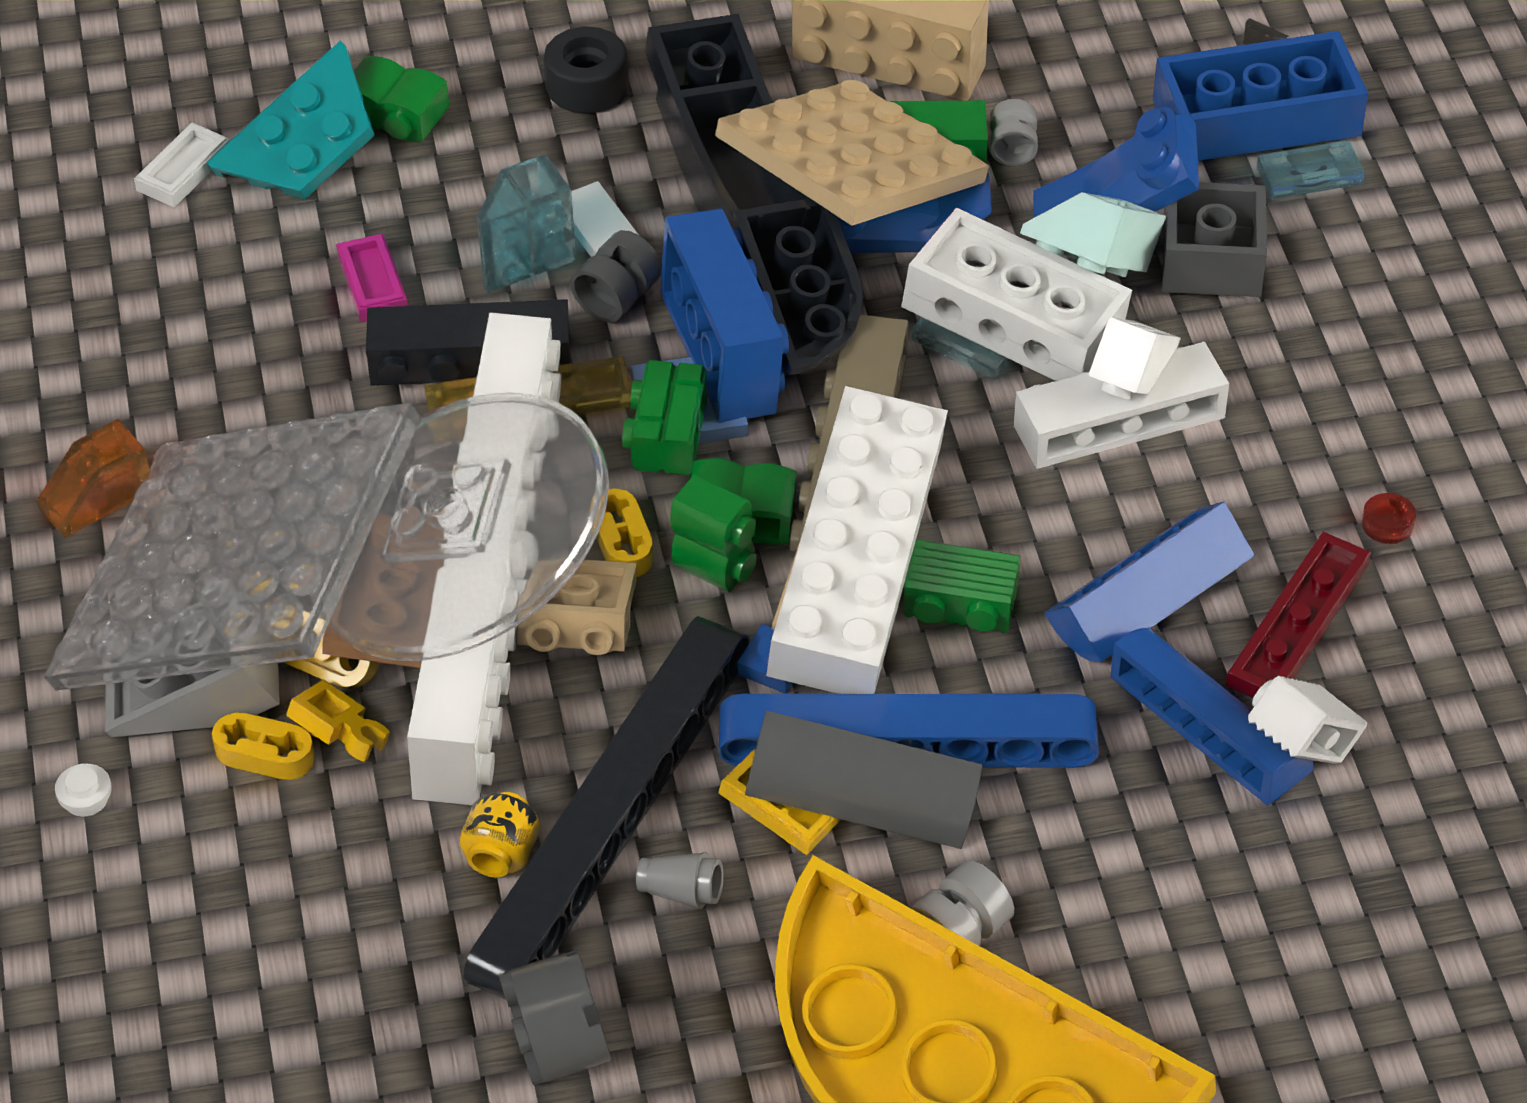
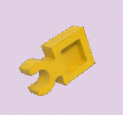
[286,679,390,762]

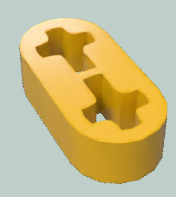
[591,488,653,577]
[211,712,315,780]

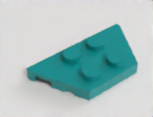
[206,40,375,200]

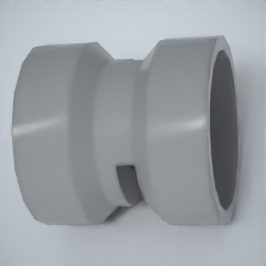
[990,99,1038,166]

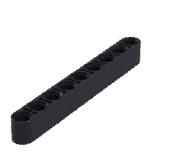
[463,616,749,1000]

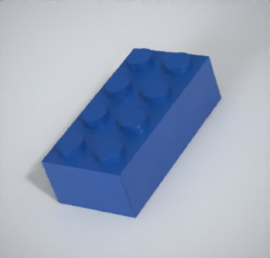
[1153,31,1368,161]
[660,209,789,423]

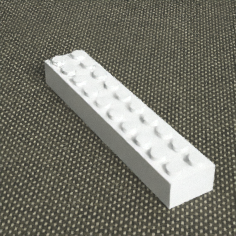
[407,313,561,805]

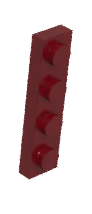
[1226,531,1371,698]

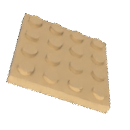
[715,80,989,226]

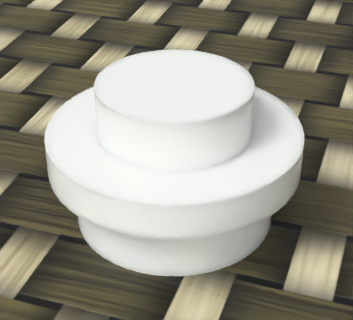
[55,764,112,817]

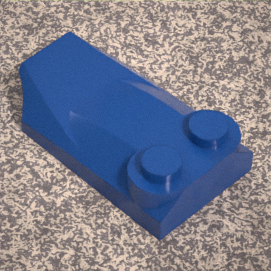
[1033,107,1199,218]
[837,173,991,253]

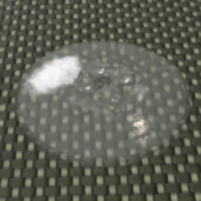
[308,392,609,661]

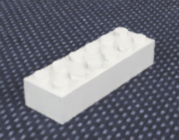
[766,386,948,694]

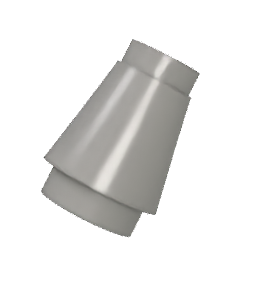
[636,852,724,909]

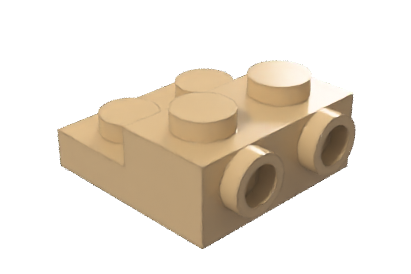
[517,557,637,655]

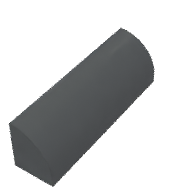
[745,710,982,849]

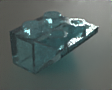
[477,154,576,293]

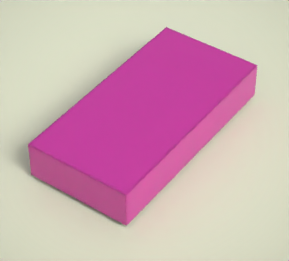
[336,233,408,322]

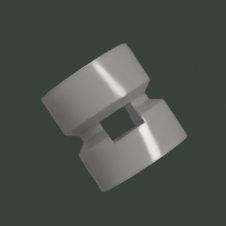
[910,860,1014,946]

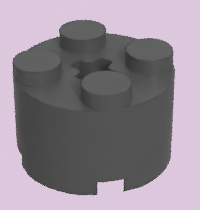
[499,950,612,1086]

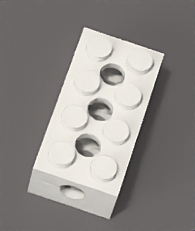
[901,208,1132,381]

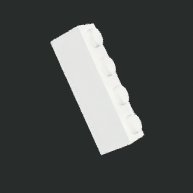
[1014,342,1229,469]

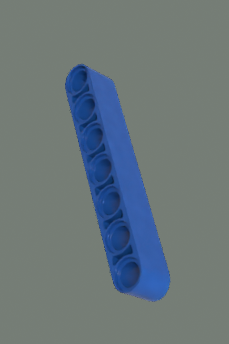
[719,694,1099,768]

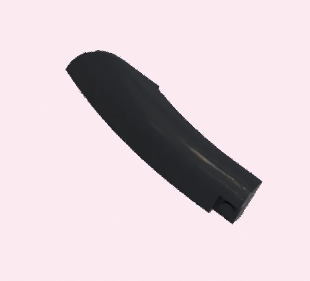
[645,14,863,375]

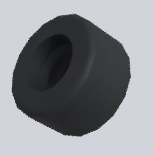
[543,26,629,114]

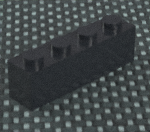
[366,299,571,386]

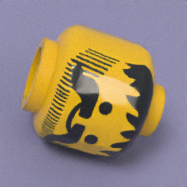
[459,792,541,878]

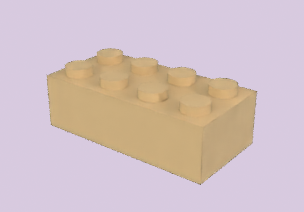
[792,0,989,101]

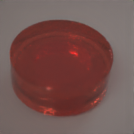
[1361,493,1416,544]

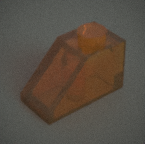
[36,419,153,538]

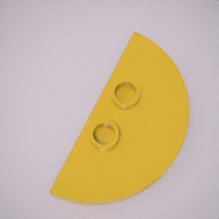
[775,855,1217,1103]

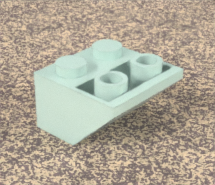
[1020,192,1166,277]

